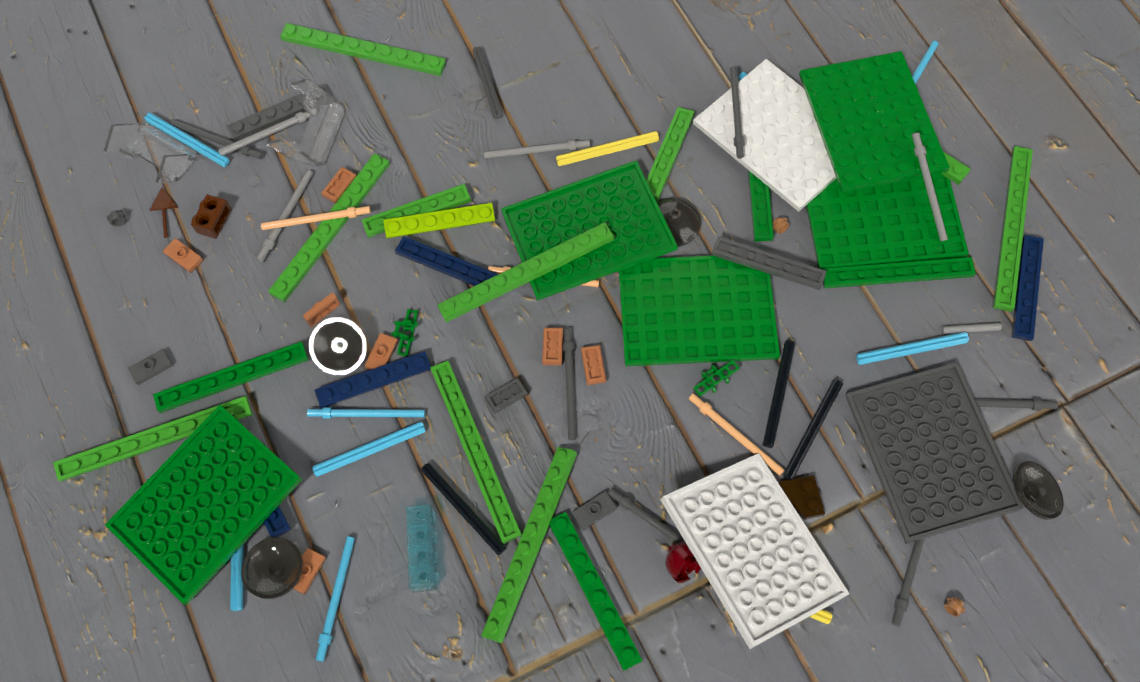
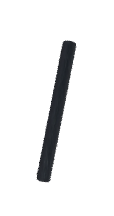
[762,340,795,448]
[783,379,843,480]
[421,463,506,555]

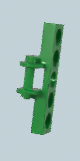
[391,309,419,357]
[693,360,740,398]

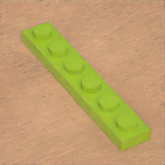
[383,203,495,239]

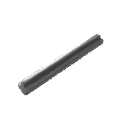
[473,46,503,119]

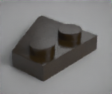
[778,475,825,520]

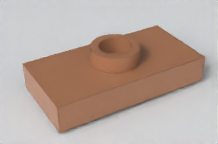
[321,167,357,204]
[163,238,203,273]
[302,292,340,327]
[542,328,563,366]
[365,333,399,370]
[581,345,606,386]
[286,548,326,595]

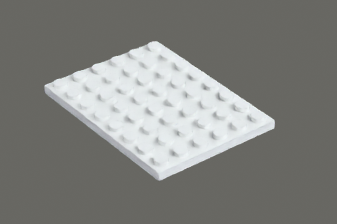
[693,59,836,212]
[660,453,849,649]

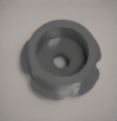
[107,210,126,227]

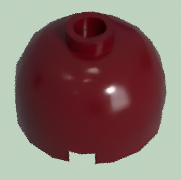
[665,541,701,583]

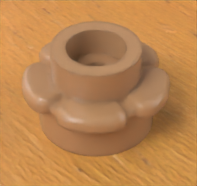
[772,217,789,234]
[944,597,965,617]

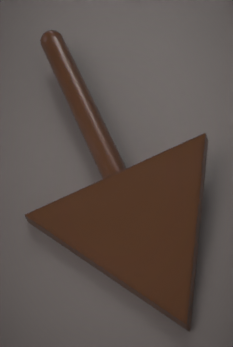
[150,187,178,238]

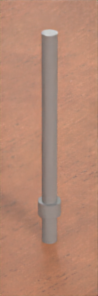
[218,108,318,156]
[912,133,948,242]
[484,140,590,159]
[256,170,313,262]

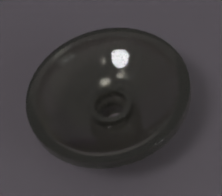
[657,197,701,246]
[309,317,367,375]
[1013,461,1064,520]
[241,537,303,599]

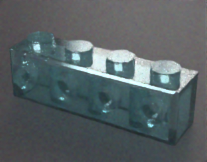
[406,505,440,593]

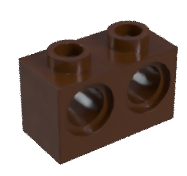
[191,194,231,239]

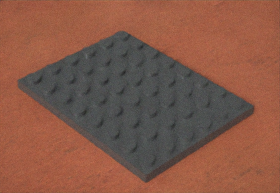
[845,362,1024,544]

